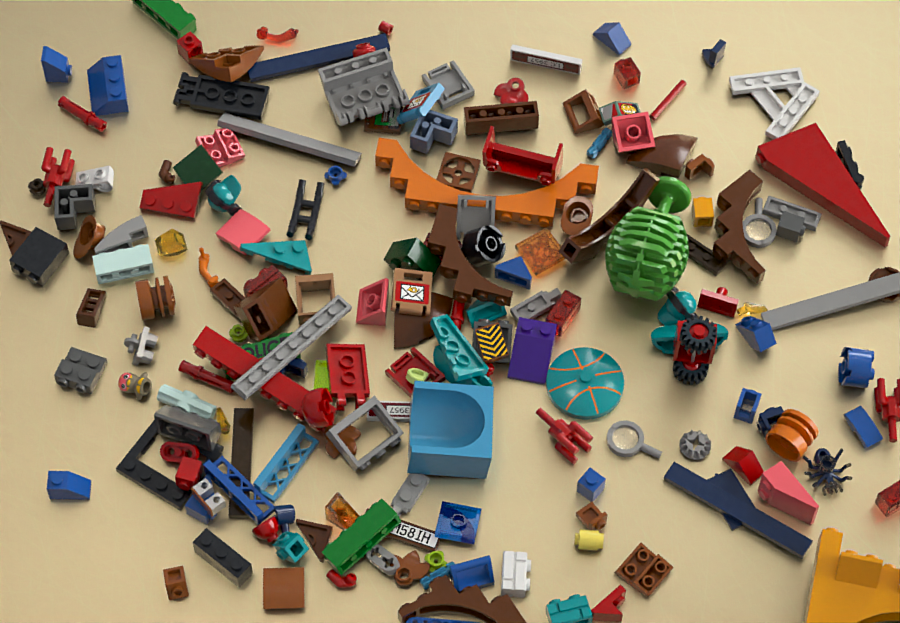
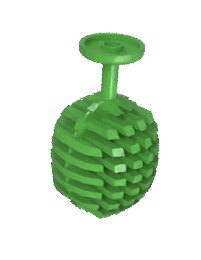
[605,176,692,301]

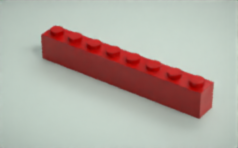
[193,326,337,432]

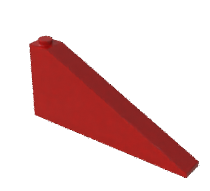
[755,123,891,247]

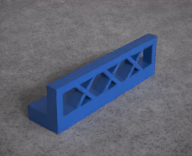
[203,456,275,525]

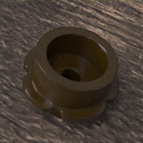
[28,178,46,196]

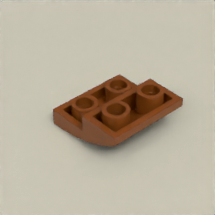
[614,543,673,597]
[263,567,305,609]

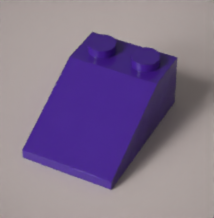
[507,317,557,385]

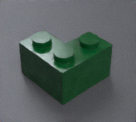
[384,238,441,281]

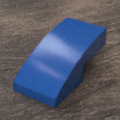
[843,406,883,449]

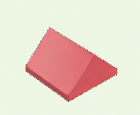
[612,112,655,153]
[356,278,389,326]

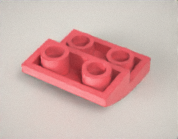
[195,128,245,167]
[215,209,271,255]

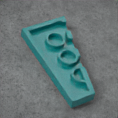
[430,314,489,382]

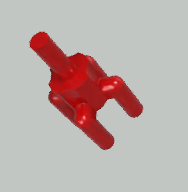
[41,147,75,207]
[874,378,900,443]
[536,408,593,465]

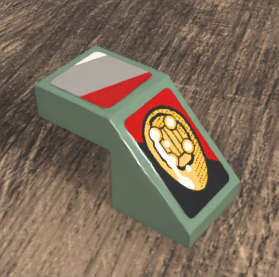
[599,101,641,126]

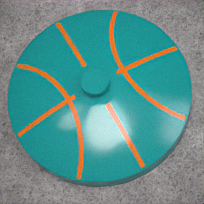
[546,347,624,420]

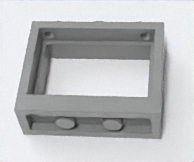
[326,396,404,471]

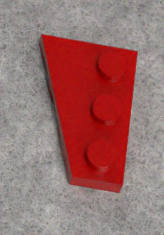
[139,182,203,219]

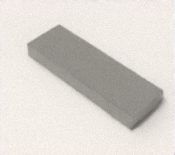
[762,196,822,231]

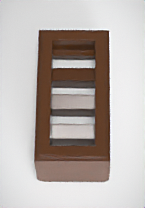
[76,288,106,328]

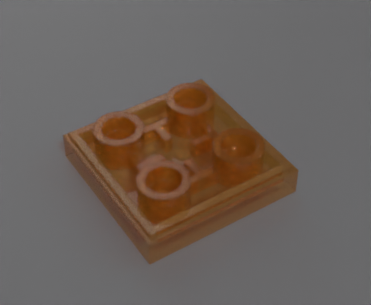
[515,227,566,275]

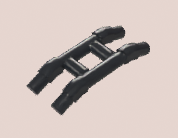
[286,179,325,240]

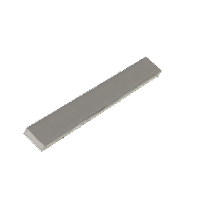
[217,113,362,167]
[761,272,900,331]
[231,295,352,400]

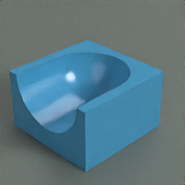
[407,381,494,479]

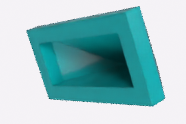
[466,299,507,328]

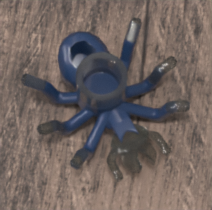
[803,448,852,496]

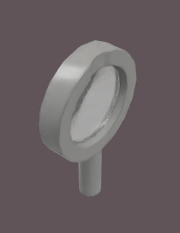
[742,198,777,248]
[606,420,662,459]

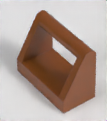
[563,89,604,134]

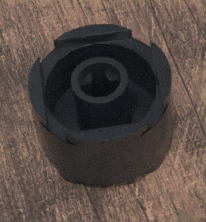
[461,225,506,267]

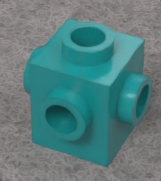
[273,531,309,563]

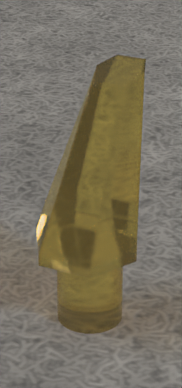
[737,302,768,316]
[216,407,230,435]

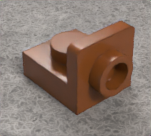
[163,565,189,600]

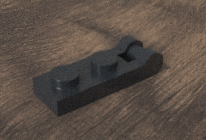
[835,140,864,190]

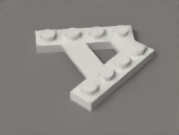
[729,67,820,140]

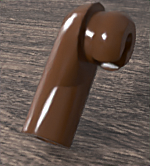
[158,160,175,185]

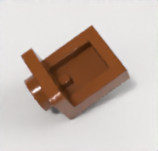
[684,154,715,180]
[576,502,608,531]

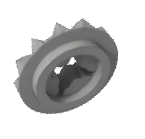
[679,430,711,460]

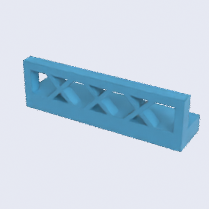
[253,423,319,503]

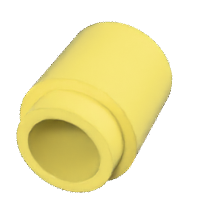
[574,529,604,551]

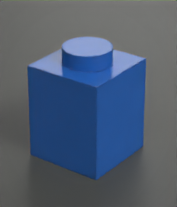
[577,468,606,502]

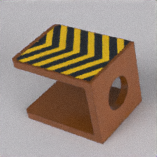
[475,322,509,364]

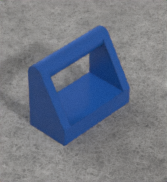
[450,555,495,594]

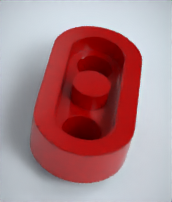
[160,441,199,463]

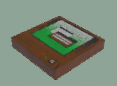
[364,105,404,134]

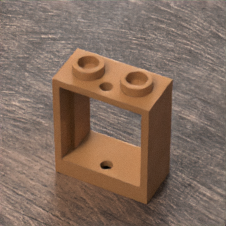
[295,273,335,325]

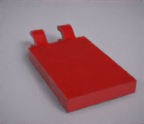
[325,344,370,411]

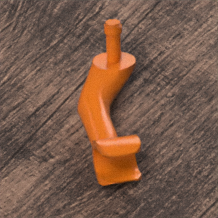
[198,247,219,289]

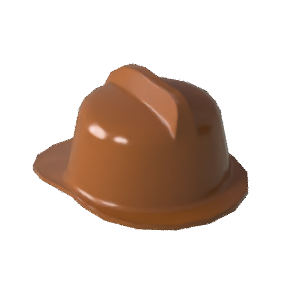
[561,196,593,236]
[73,215,106,259]

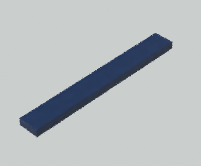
[247,33,390,82]
[664,462,813,559]

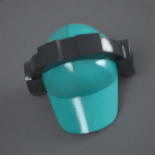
[205,175,242,216]
[658,287,699,326]

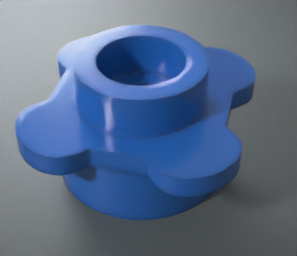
[324,166,347,185]

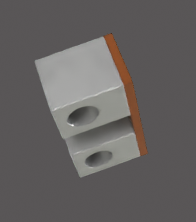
[191,478,226,517]

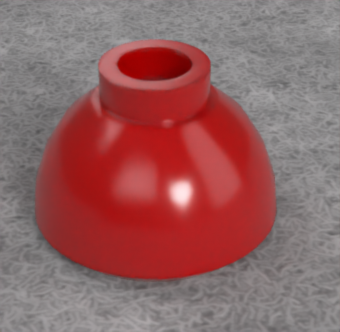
[252,516,278,543]

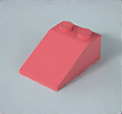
[758,461,819,525]

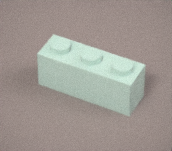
[92,244,154,285]

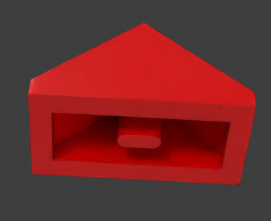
[722,446,764,486]

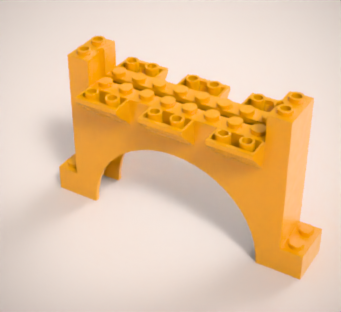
[804,528,900,623]

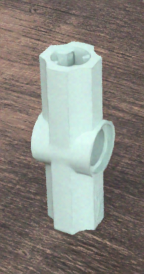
[157,384,217,419]

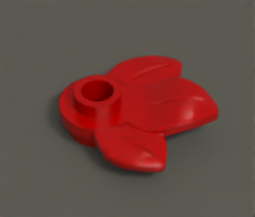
[494,78,529,104]

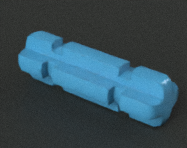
[587,128,612,159]
[420,561,455,590]

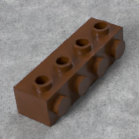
[464,101,539,135]

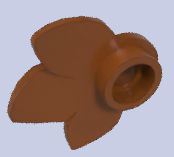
[324,424,361,459]
[390,550,430,586]

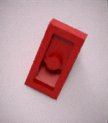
[591,584,626,622]

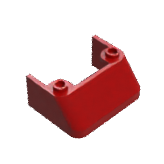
[482,126,563,186]

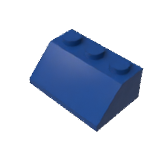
[87,55,129,116]

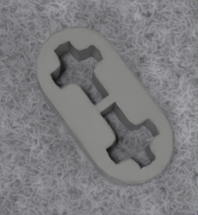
[366,544,400,575]

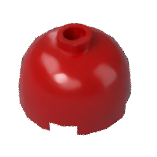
[299,388,335,428]

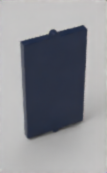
[707,468,756,531]

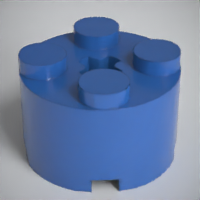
[838,347,875,388]

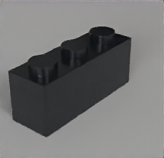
[193,528,253,588]

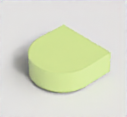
[406,368,429,384]

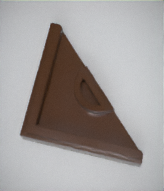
[0,220,32,256]
[296,519,333,563]

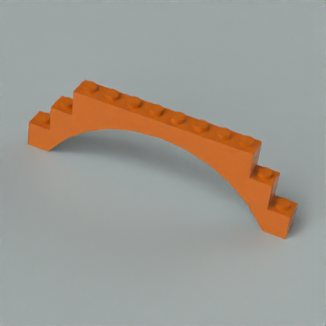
[375,138,599,227]

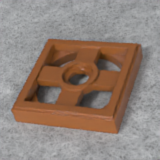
[436,152,481,193]

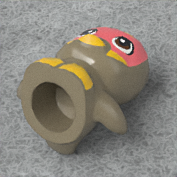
[118,372,152,400]

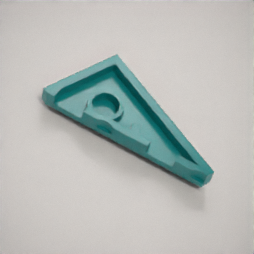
[240,240,312,275]

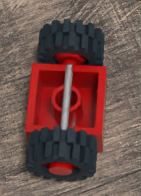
[673,316,717,385]

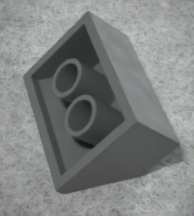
[154,405,222,452]

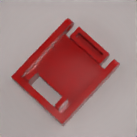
[385,347,445,398]

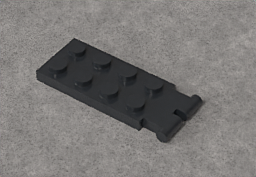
[173,72,270,120]

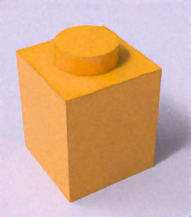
[692,197,714,227]

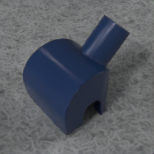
[274,505,295,533]

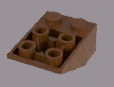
[233,277,298,341]

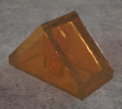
[325,492,359,530]

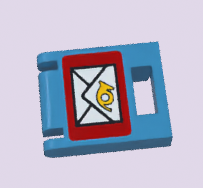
[397,83,444,125]

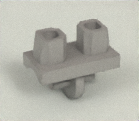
[124,326,158,366]

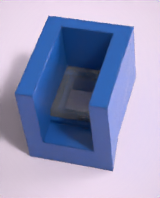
[733,388,762,424]

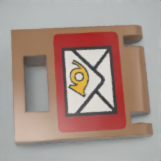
[391,268,433,316]

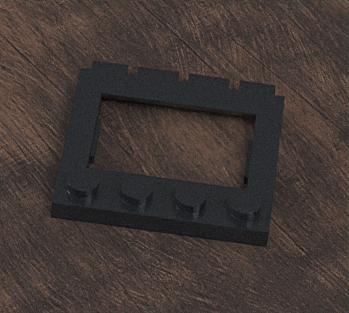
[116,420,224,511]

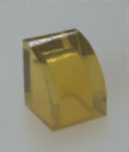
[155,229,188,257]

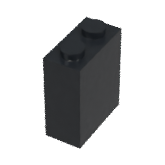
[9,227,69,286]

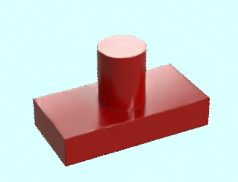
[697,287,739,318]

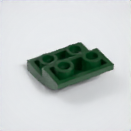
[173,144,223,191]

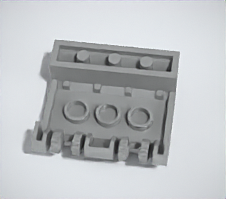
[318,47,410,126]

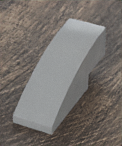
[94,215,149,255]

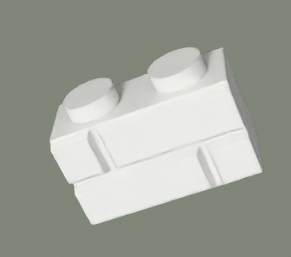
[501,551,531,598]

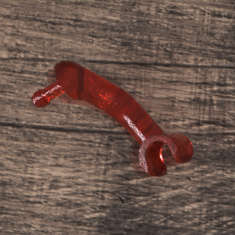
[256,26,299,43]

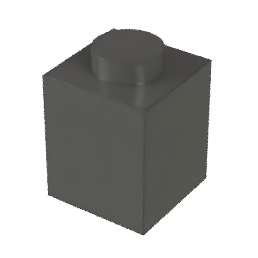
[776,211,806,242]

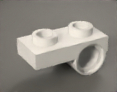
[75,165,114,192]

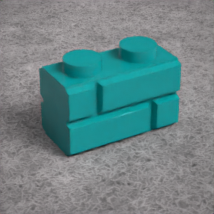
[546,594,593,623]

